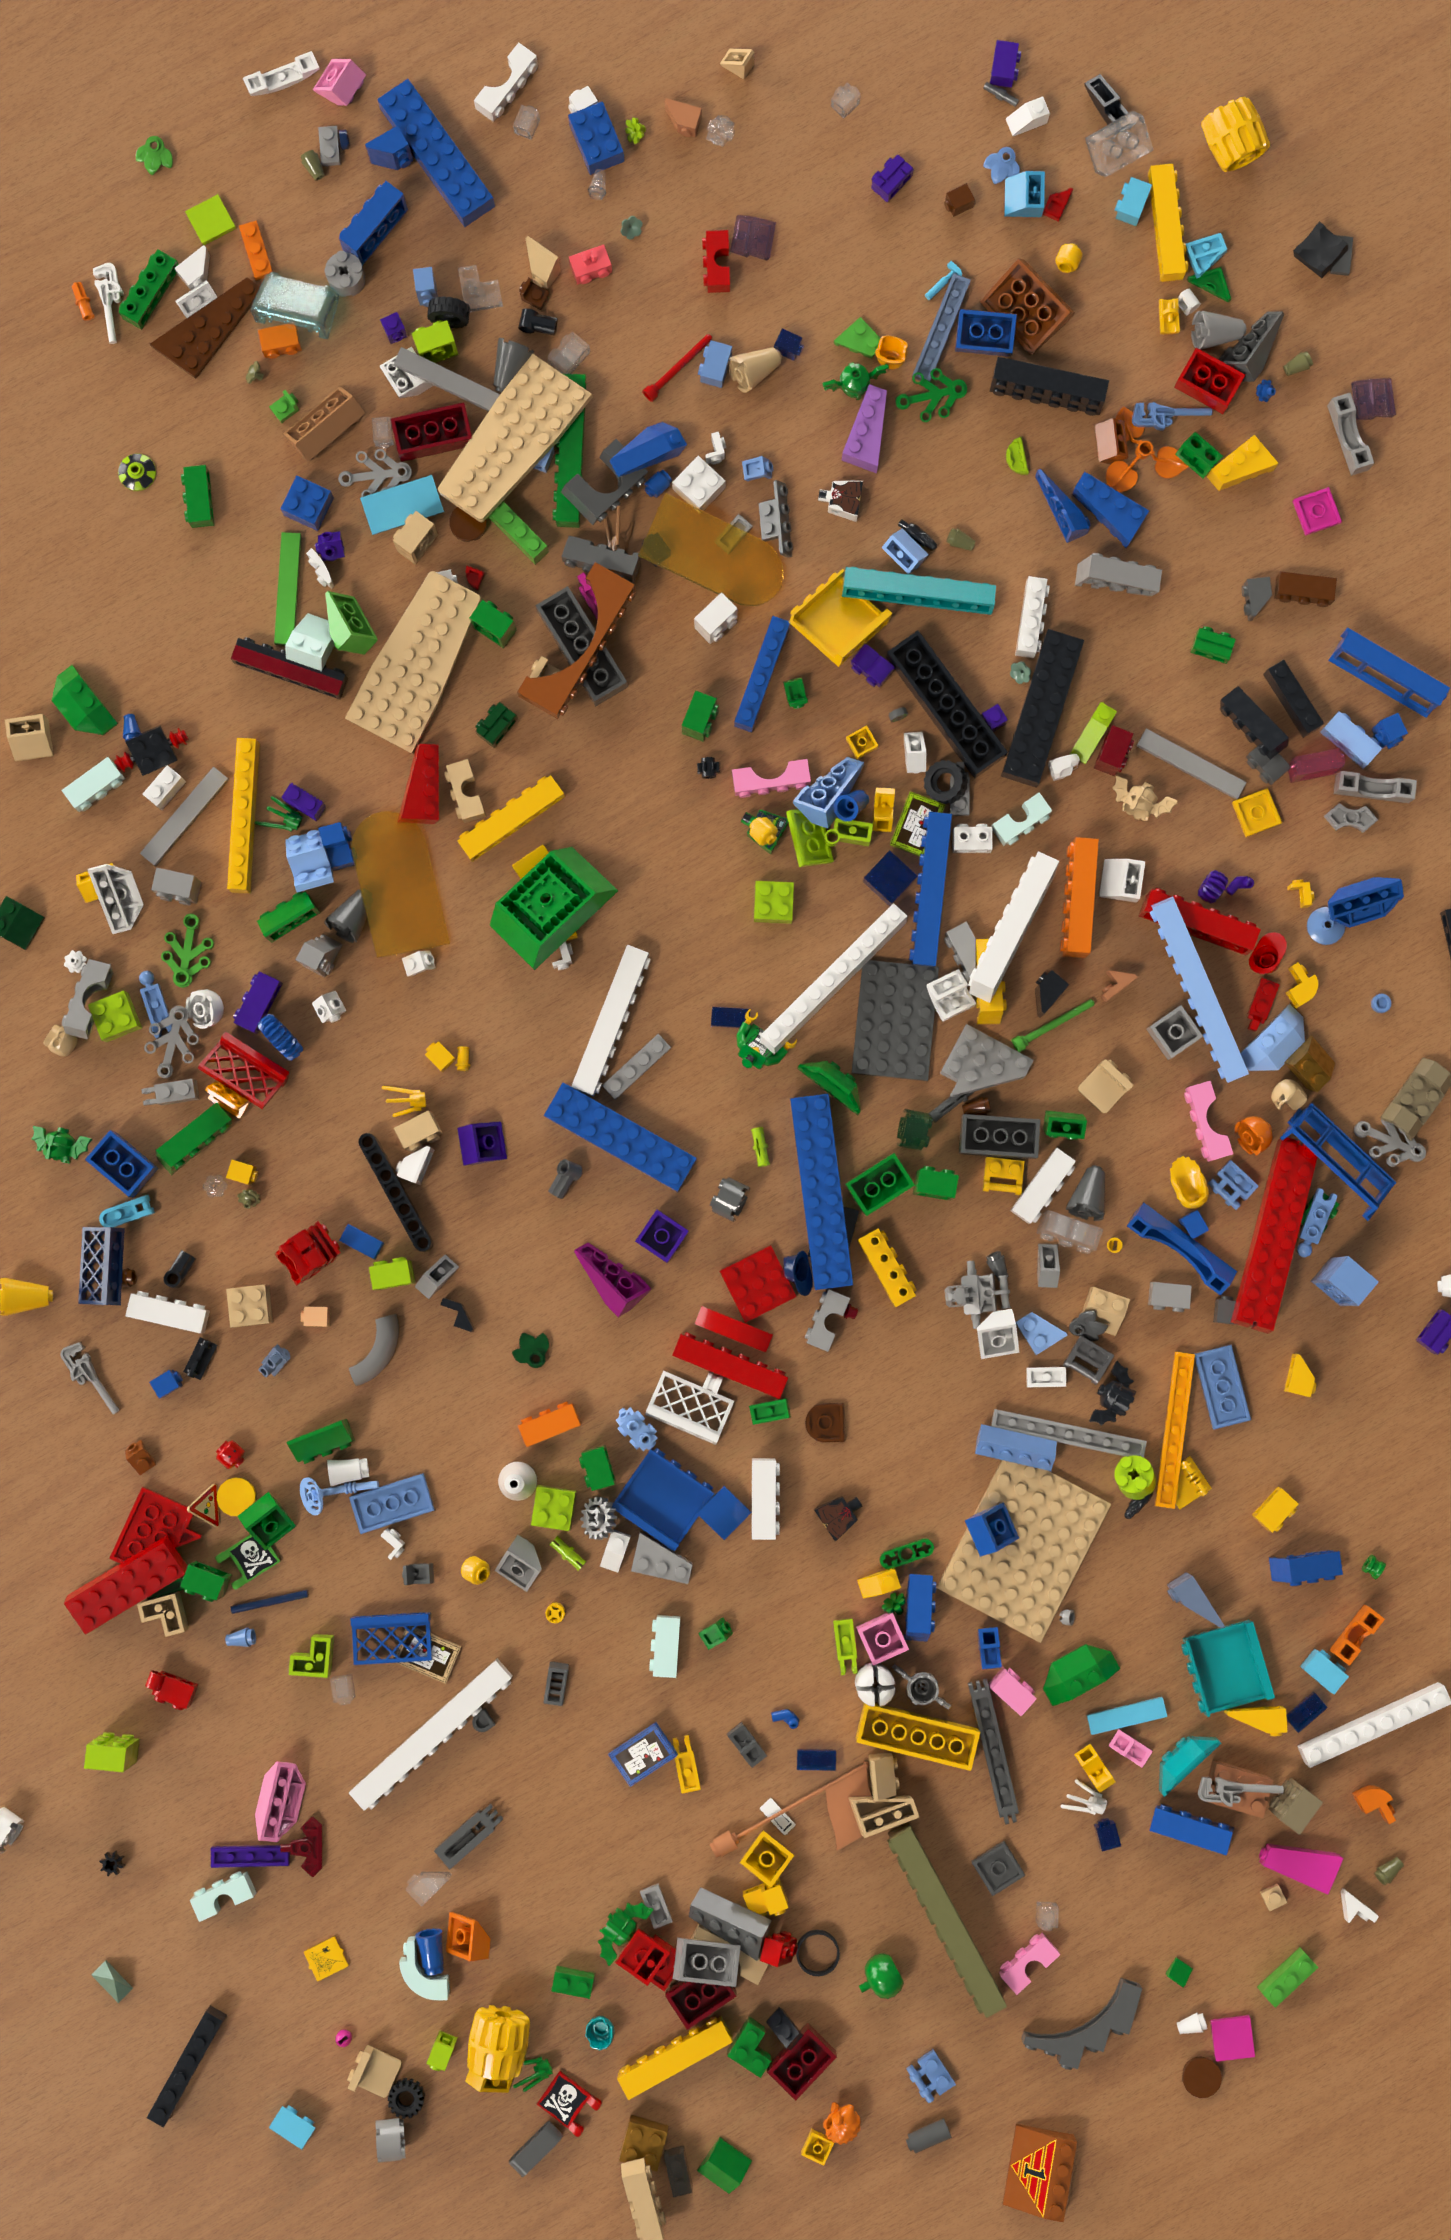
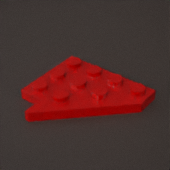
[109,1487,203,1563]

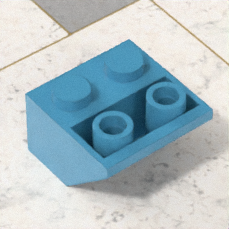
[1004,171,1045,217]

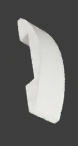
[243,51,319,96]

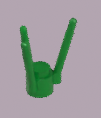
[255,796,303,832]
[513,2056,553,2092]

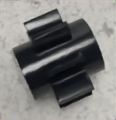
[697,757,720,779]
[99,1850,125,1877]

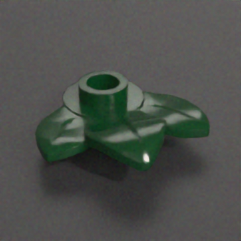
[512,1333,549,1368]

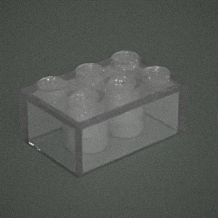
[1085,111,1153,177]
[1036,1210,1103,1254]

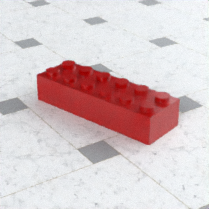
[1138,888,1261,956]
[63,1535,188,1635]

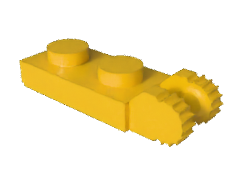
[672,1735,701,1794]

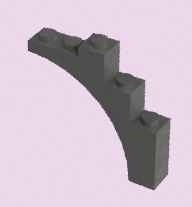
[1021,1978,1142,2070]

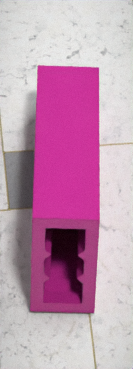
[1259,1844,1344,1895]

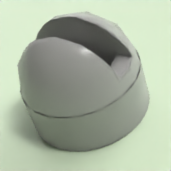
[1059,1609,1075,1626]

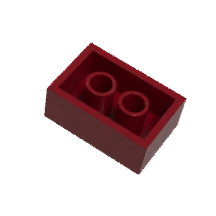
[665,1981,737,2030]
[767,2023,837,2101]

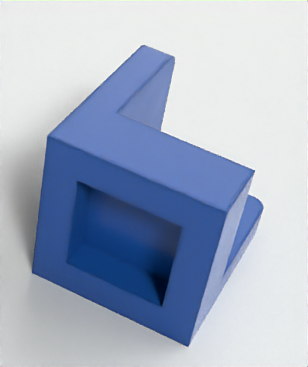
[1178,1210,1209,1239]

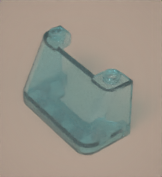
[251,272,339,339]

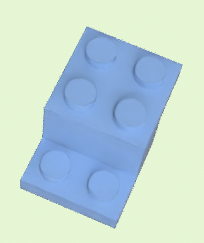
[285,830,334,892]

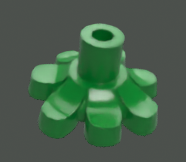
[882,1592,906,1615]

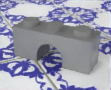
[804,1289,850,1352]

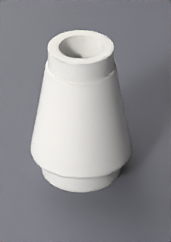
[1177,2013,1208,2034]

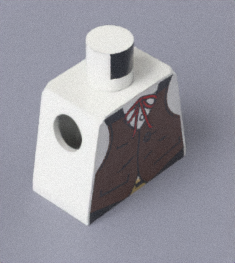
[818,481,863,522]

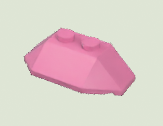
[255,1762,306,1842]

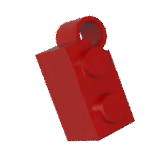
[145,1670,199,1710]

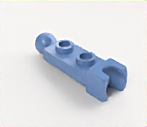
[139,971,173,1039]
[1297,1188,1337,1257]

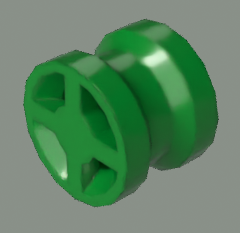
[1361,1555,1386,1580]

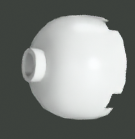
[185,989,224,1029]

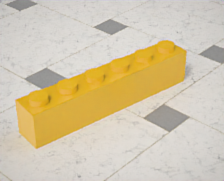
[1148,164,1188,282]
[457,775,565,862]
[617,2016,733,2100]

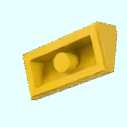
[512,845,549,879]

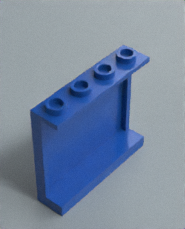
[611,1448,715,1552]

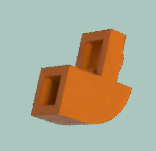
[1352,1785,1396,1824]

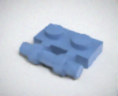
[1208,1160,1259,1210]
[906,2049,956,2103]

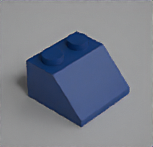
[365,126,413,170]
[965,1502,1019,1557]

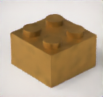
[619,2115,668,2172]

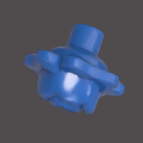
[1256,379,1276,402]

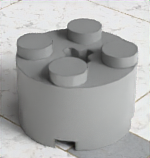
[325,251,365,297]
[375,2118,406,2163]

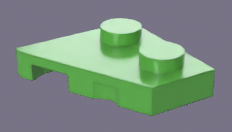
[834,317,881,359]

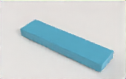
[1086,1697,1167,1735]

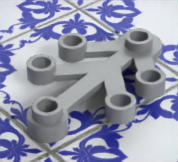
[338,449,412,497]
[144,1006,199,1078]
[1354,1119,1426,1167]

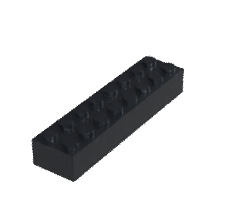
[1001,629,1084,788]
[886,630,1008,779]

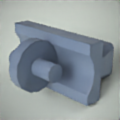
[258,1344,291,1377]

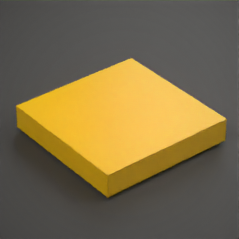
[1232,788,1282,837]

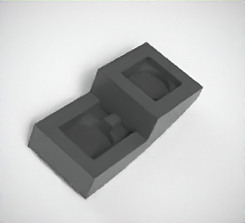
[727,1722,767,1768]

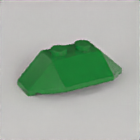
[51,665,118,735]
[797,1061,861,1116]
[1043,1644,1120,1706]

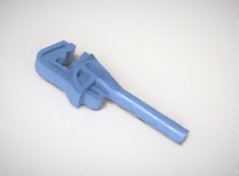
[1132,402,1212,431]

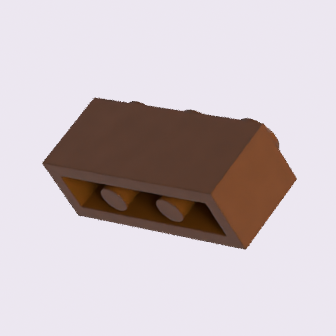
[1274,571,1337,607]

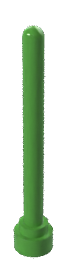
[1011,999,1095,1052]

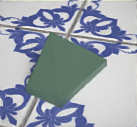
[91,1960,133,2003]

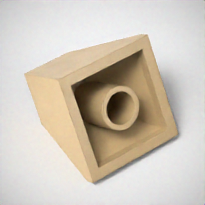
[526,236,561,290]

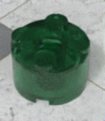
[897,1109,933,1151]

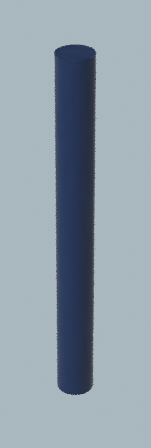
[231,1590,309,1614]

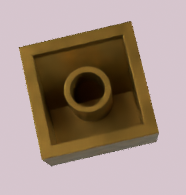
[1284,1036,1335,1093]

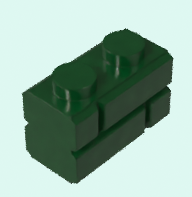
[475,702,518,748]

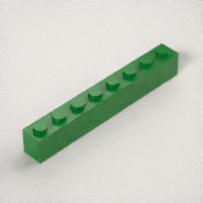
[553,374,587,528]

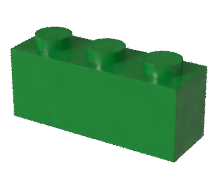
[181,465,215,528]

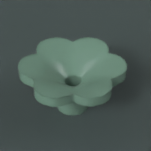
[620,216,643,240]
[1010,661,1031,684]

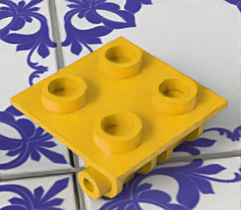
[1176,1456,1212,1510]

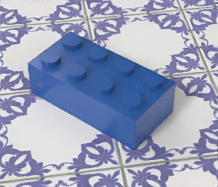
[339,181,408,266]

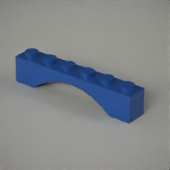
[734,616,790,733]
[1127,1202,1237,1295]

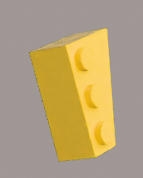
[1207,435,1279,491]

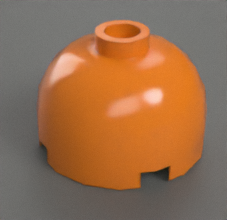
[1234,1116,1273,1156]

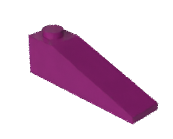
[574,1243,651,1317]

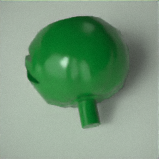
[859,1953,904,1999]

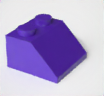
[457,1121,507,1166]

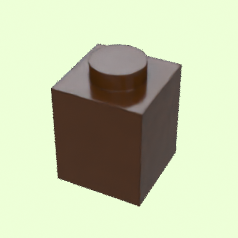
[944,183,975,217]

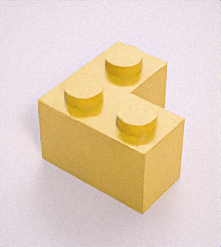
[743,1877,789,1916]

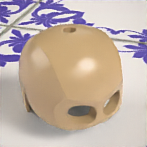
[43,1025,78,1056]
[1271,1079,1307,1110]

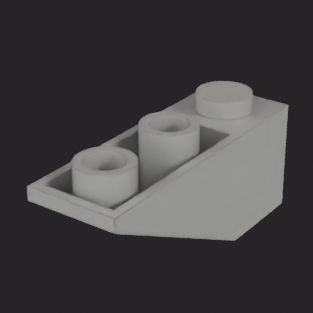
[944,922,976,982]

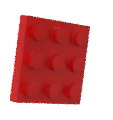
[719,1245,797,1323]

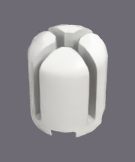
[855,1662,895,1707]

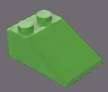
[325,591,378,655]

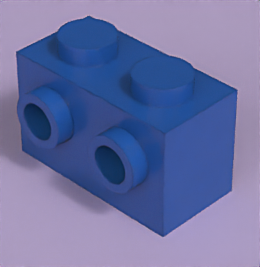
[1372,713,1408,749]

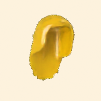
[1170,1156,1209,1209]

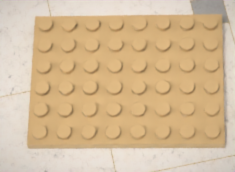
[936,1460,1111,1643]

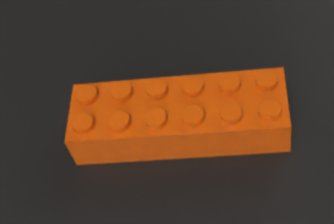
[1060,837,1099,958]

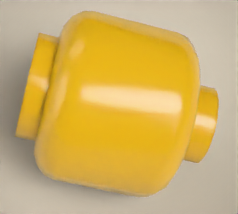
[1055,243,1083,273]
[749,817,778,846]
[461,1556,490,1585]

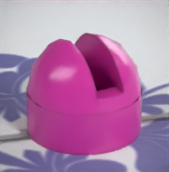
[335,2030,352,2047]

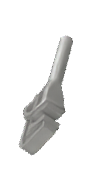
[60,1342,120,1415]
[1198,1777,1284,1807]

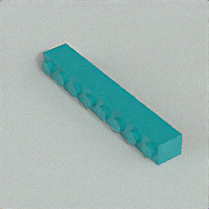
[842,567,996,615]

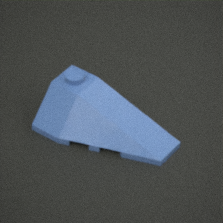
[793,757,864,828]

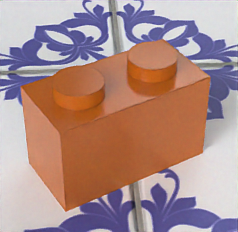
[258,322,302,359]

